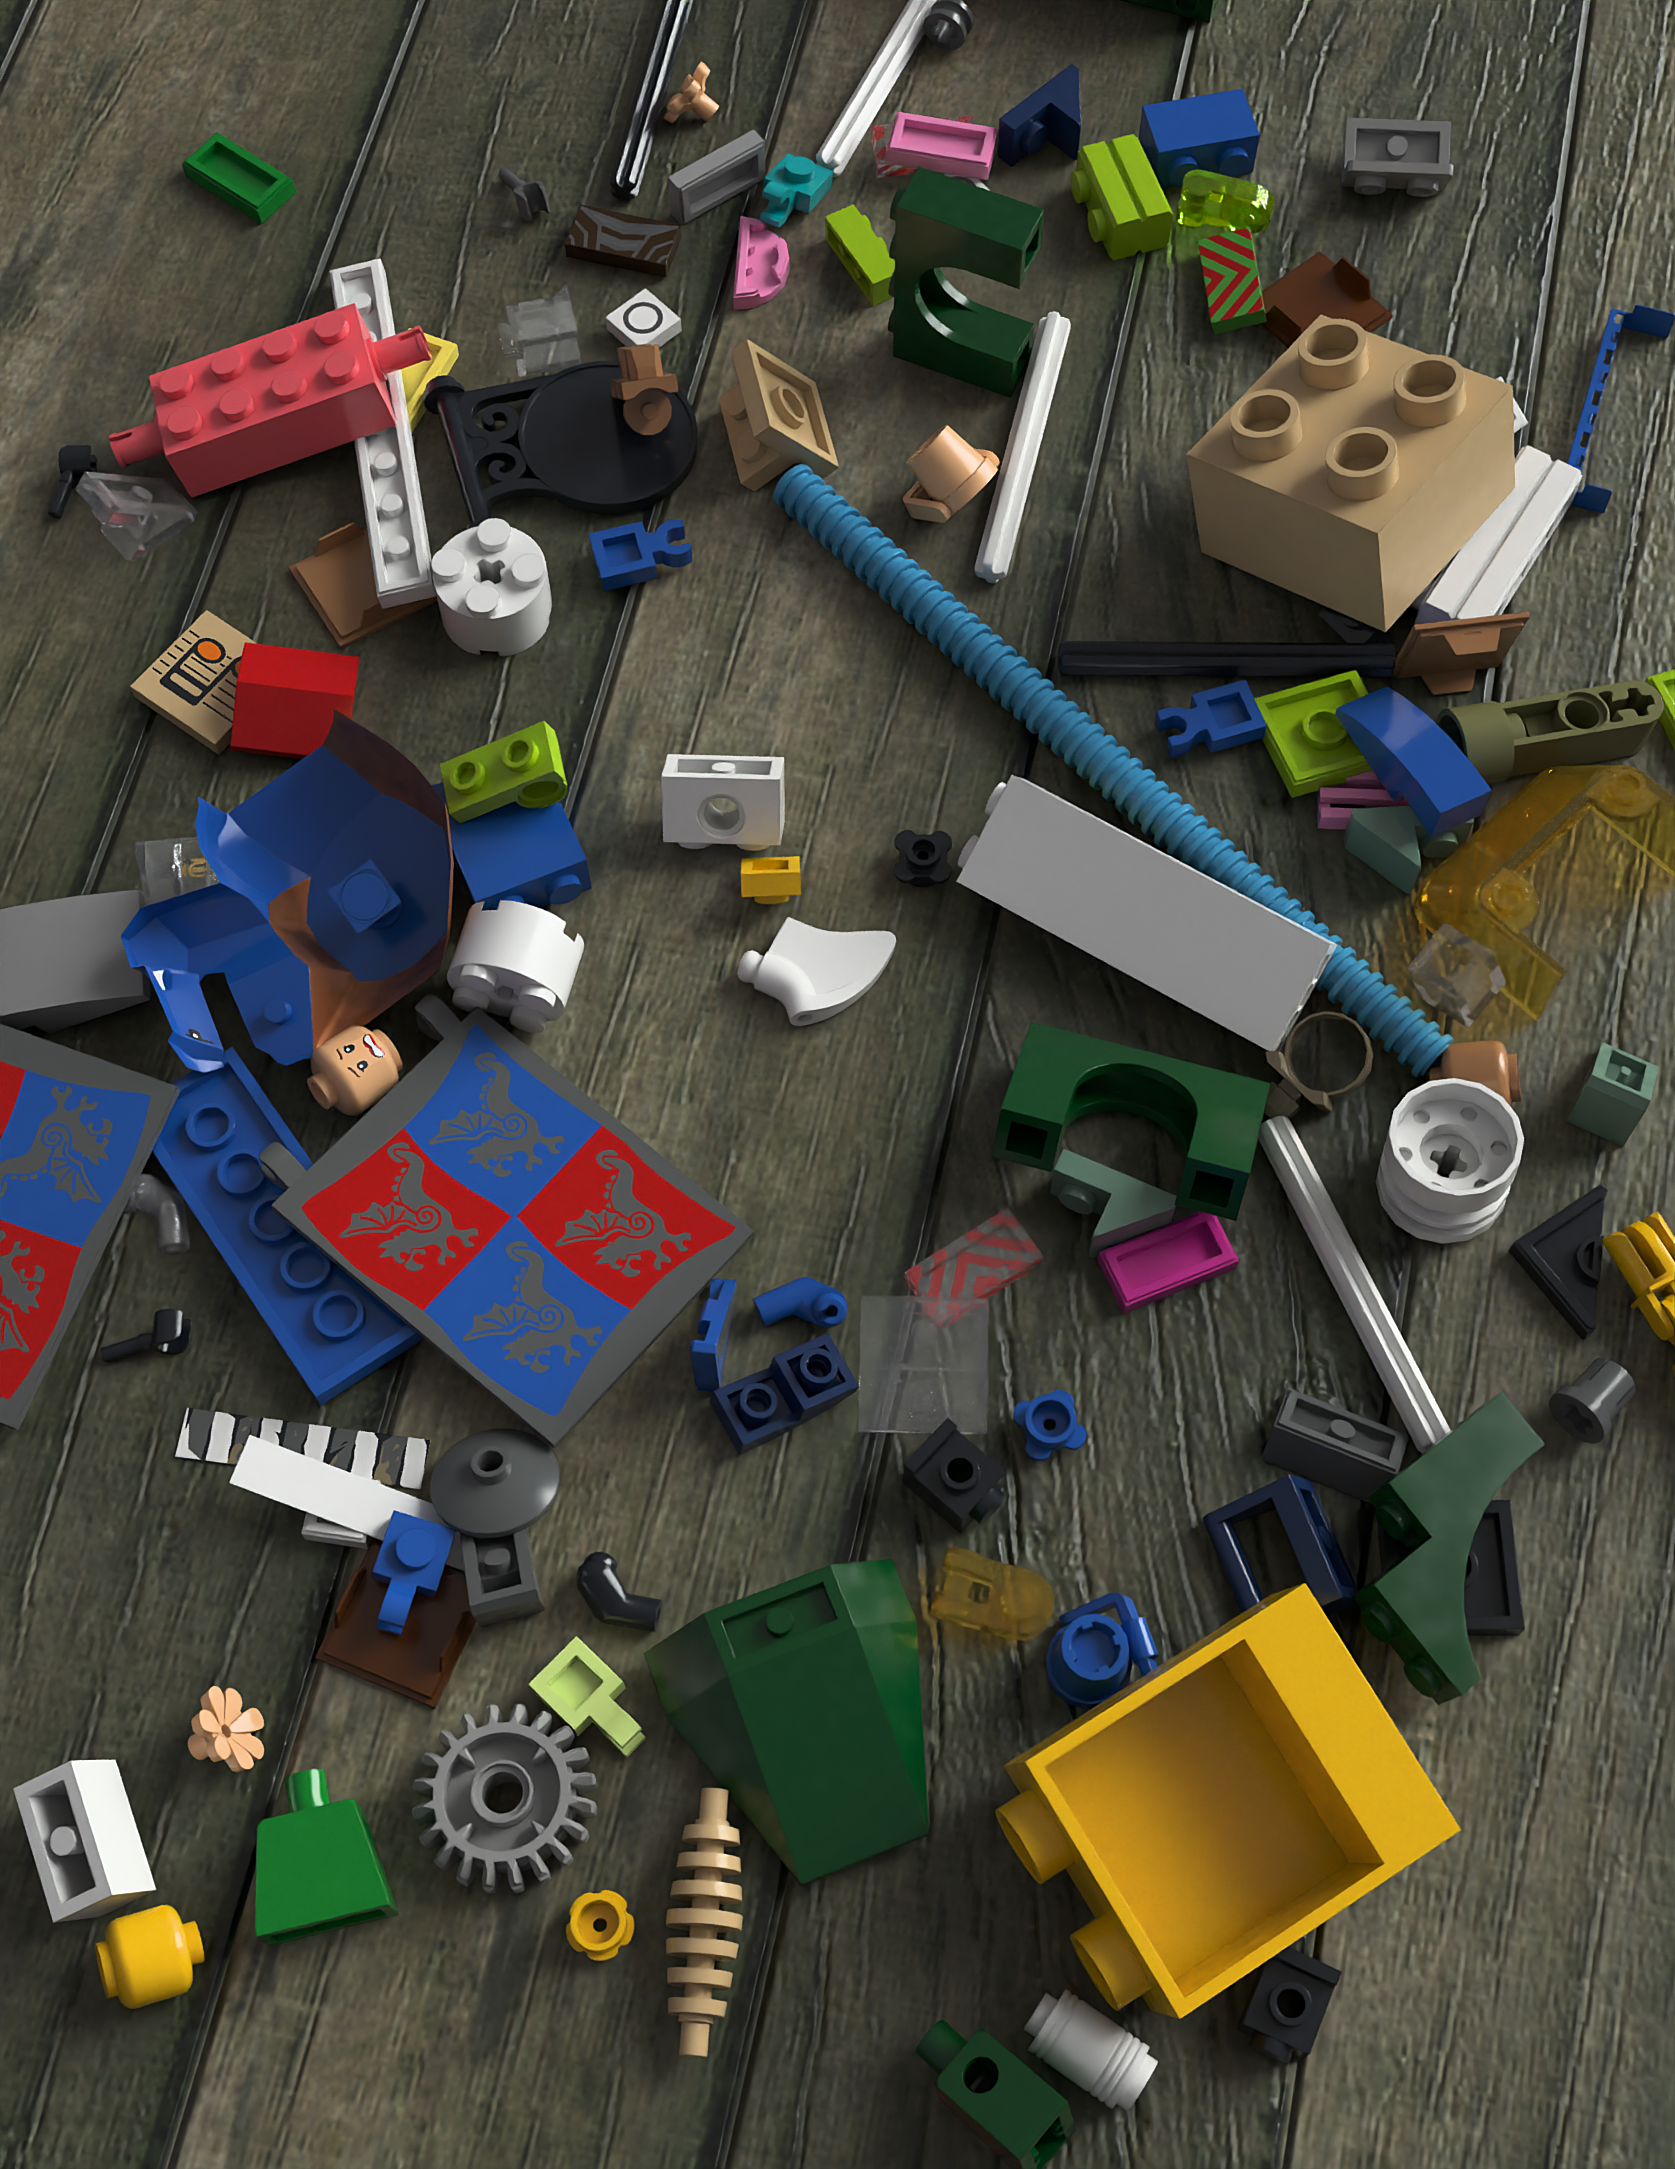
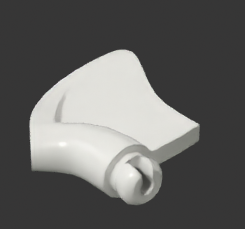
[737,917,896,1026]

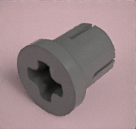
[1549,1358,1636,1444]

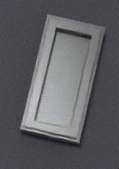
[668,129,766,225]

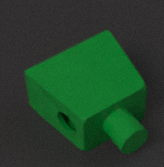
[255,1769,399,1946]

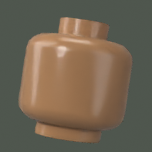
[1429,1040,1521,1108]

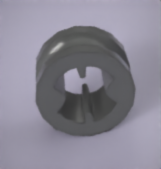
[923,0,974,50]

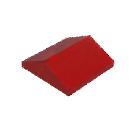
[230,642,360,759]

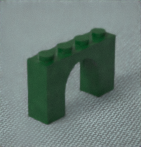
[888,167,1044,398]
[991,1022,1270,1221]

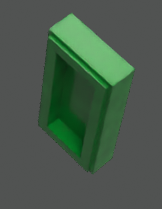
[182,132,296,224]

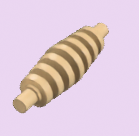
[666,1788,743,2058]

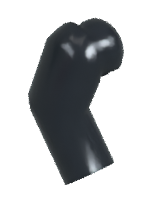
[576,1552,662,1632]

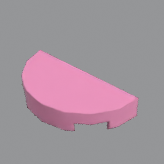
[733,216,790,310]

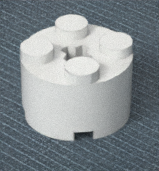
[432,518,552,656]
[447,900,584,1033]

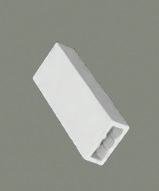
[956,775,1337,1051]

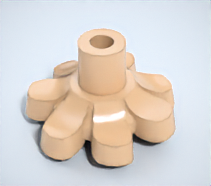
[663,62,719,123]
[188,1686,264,1772]

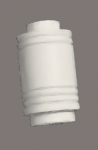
[1024,1989,1158,2111]

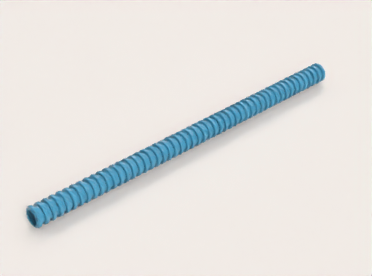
[773,464,1454,1079]

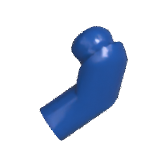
[752,1277,848,1328]

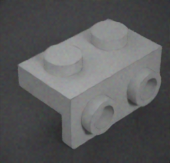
[1341,118,1453,197]

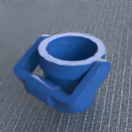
[1044,1592,1159,1709]

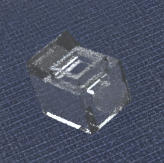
[498,284,582,377]

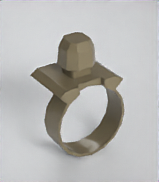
[1264,1011,1373,1120]

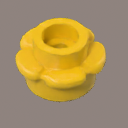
[566,1890,635,1961]

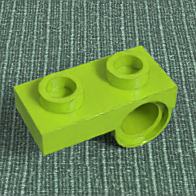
[440,721,568,824]

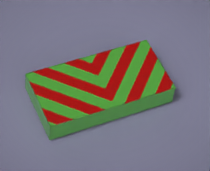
[1198,227,1267,335]

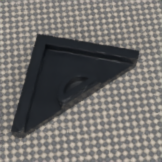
[1508,1183,1608,1341]

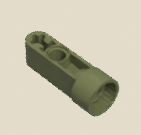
[1436,681,1664,784]

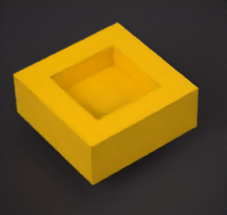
[741,856,801,904]

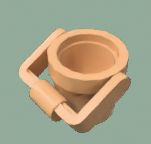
[903,424,1000,523]

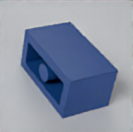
[1138,89,1260,188]

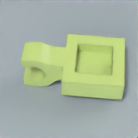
[528,1636,646,1758]

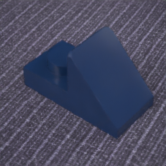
[997,64,1081,167]

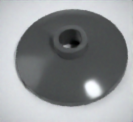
[430,1429,560,1538]

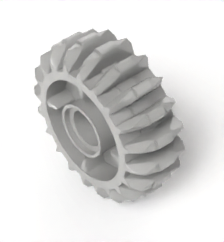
[412,1704,598,1894]

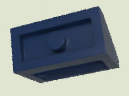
[1202,1474,1359,1616]

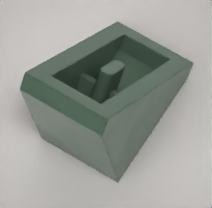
[1566,1042,1659,1147]

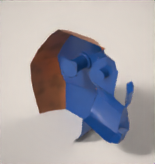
[121,709,454,1073]

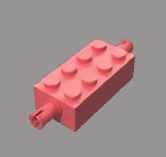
[109,303,432,498]

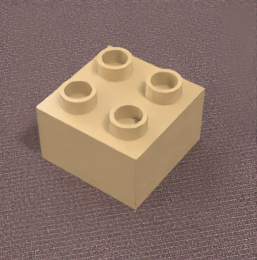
[1186,315,1515,632]

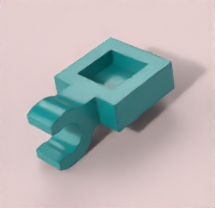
[760,153,834,227]

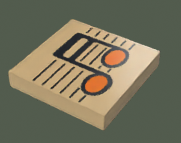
[130,610,257,755]

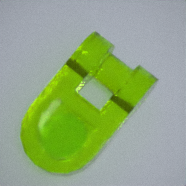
[1176,169,1275,234]

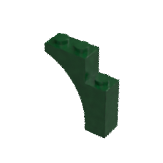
[1352,1392,1545,1705]

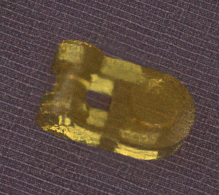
[930,1547,1054,1640]

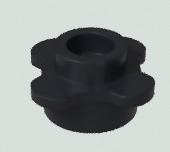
[894,830,952,887]

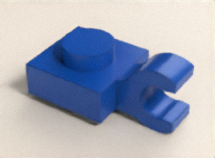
[371,1510,456,1636]

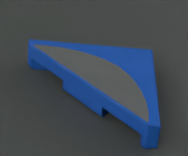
[690,1278,737,1392]

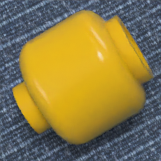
[95,1905,204,2009]

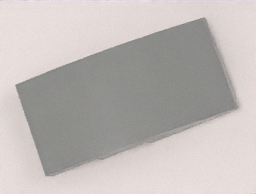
[0,890,150,1034]

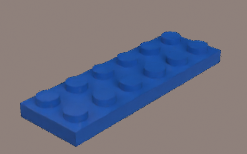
[152,1047,423,1406]

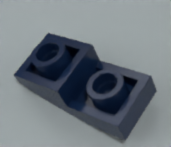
[709,1333,859,1455]

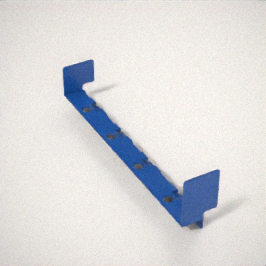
[1567,304,1675,513]

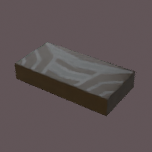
[565,205,681,278]

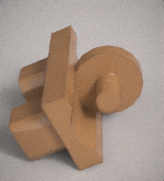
[609,343,678,435]

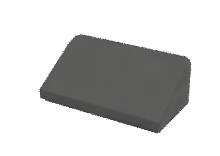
[1262,1388,1409,1504]

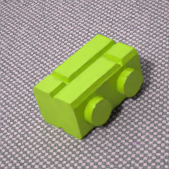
[1070,134,1173,260]

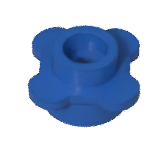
[1013,1390,1086,1461]

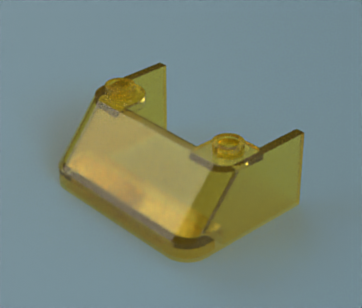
[1414,765,1675,1021]

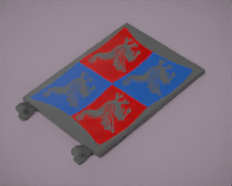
[259,994,754,1449]
[0,1024,181,1431]

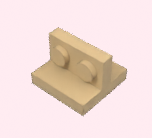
[718,339,839,492]

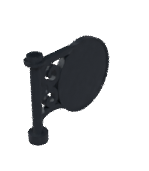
[423,361,698,531]

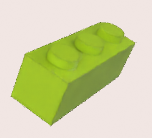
[825,204,895,306]

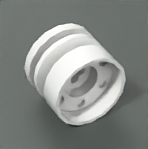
[1376,1078,1524,1244]

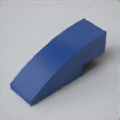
[1335,686,1492,837]

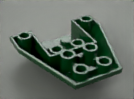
[644,1559,929,1886]

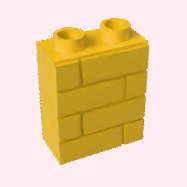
[995,1583,1461,2019]

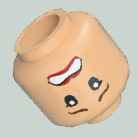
[307,1025,403,1116]

